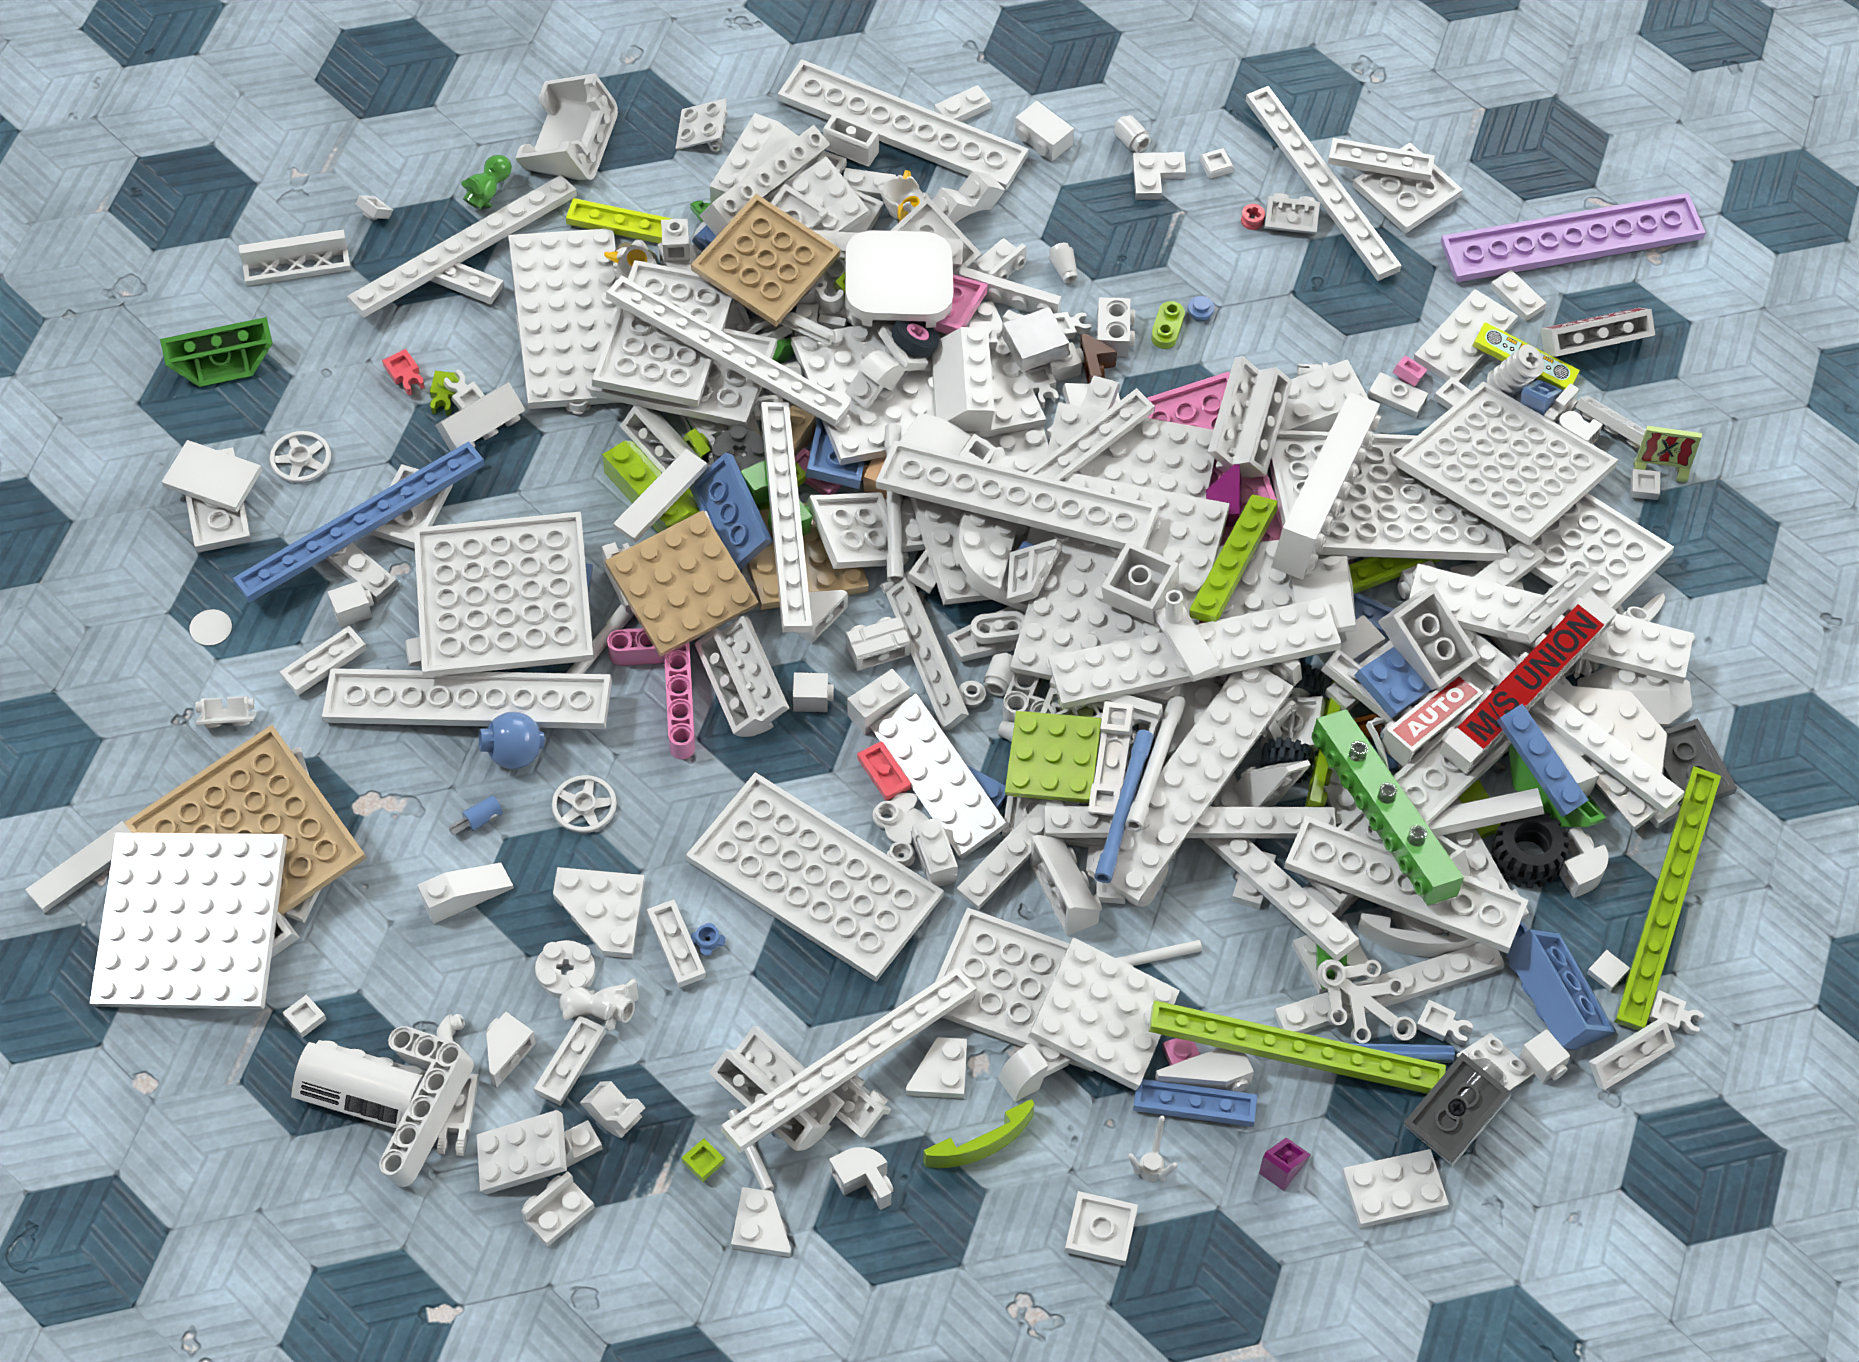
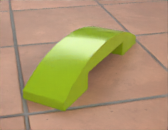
[923,1099,1035,1168]

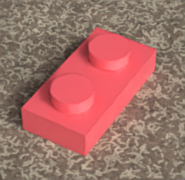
[857,741,911,801]

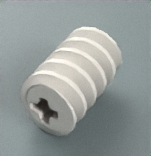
[1487,345,1544,397]

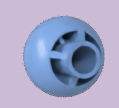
[479,712,545,769]

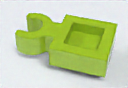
[430,370,459,416]

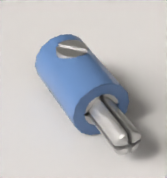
[448,795,503,835]

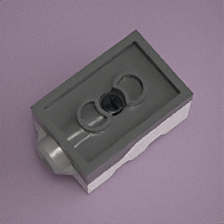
[1404,1052,1511,1167]

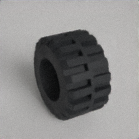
[1491,811,1569,888]

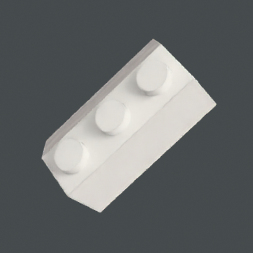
[1030,835,1102,936]

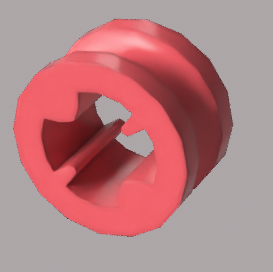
[1241,204,1265,230]

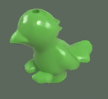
[461,155,512,210]

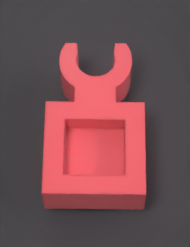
[382,349,425,396]

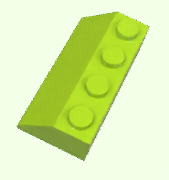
[602,440,700,533]

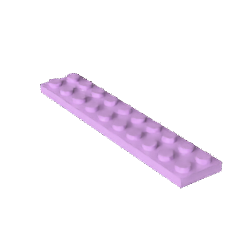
[1441,193,1706,283]

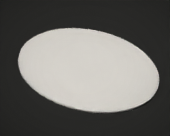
[190,609,232,645]

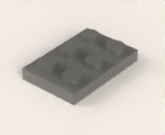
[1663,718,1737,805]

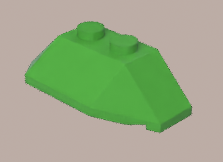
[160,317,273,387]
[1509,743,1606,827]

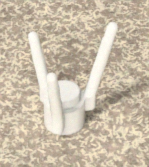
[1128,1116,1177,1182]

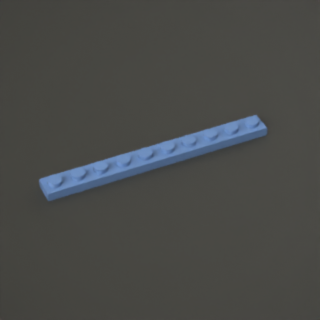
[233,441,485,603]

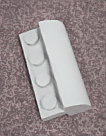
[694,616,789,737]

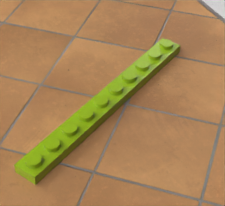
[1614,766,1721,1031]
[1148,1000,1446,1094]

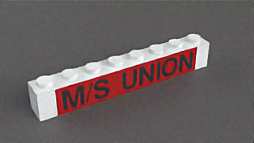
[1440,591,1617,774]

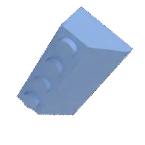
[1506,929,1616,1050]

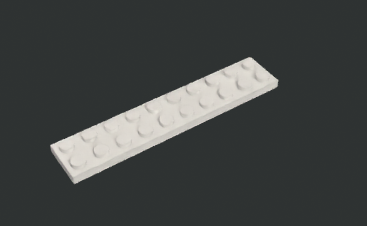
[778,59,1029,191]
[876,440,1159,550]
[1409,564,1694,684]
[1048,597,1341,709]
[1088,667,1294,905]
[322,669,612,729]
[1300,697,1511,907]

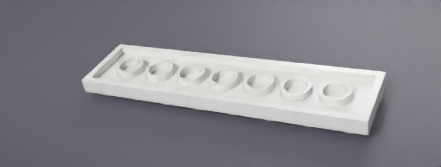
[1284,816,1529,953]

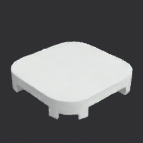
[845,230,953,328]

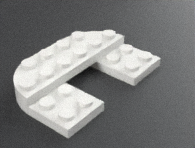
[953,456,1037,612]

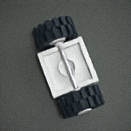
[1260,663,1325,783]

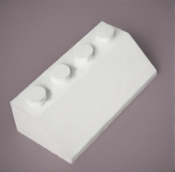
[931,327,994,432]

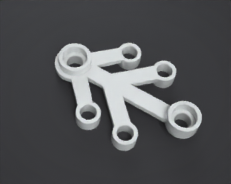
[1316,959,1417,1043]

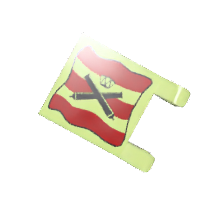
[1633,426,1702,483]

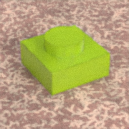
[683,428,711,459]
[681,1138,725,1183]

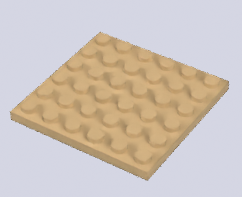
[124,725,367,915]

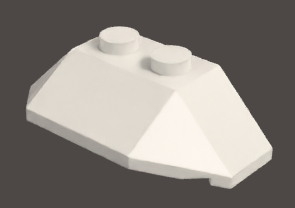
[1576,666,1692,727]

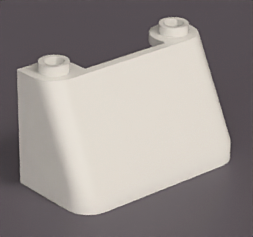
[515,73,618,181]

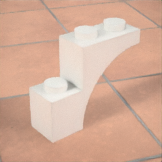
[932,170,1005,224]

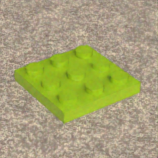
[1005,711,1102,803]

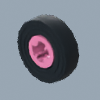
[892,320,939,357]

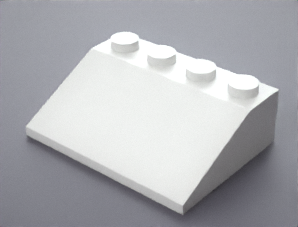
[710,113,821,203]

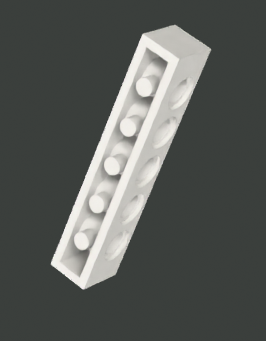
[699,125,830,236]

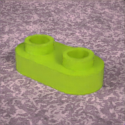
[1151,301,1185,349]

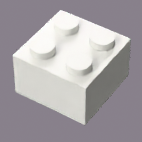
[1101,541,1180,624]

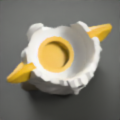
[877,170,930,223]
[604,240,658,279]

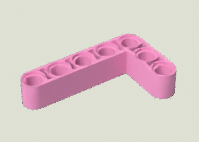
[607,628,695,760]

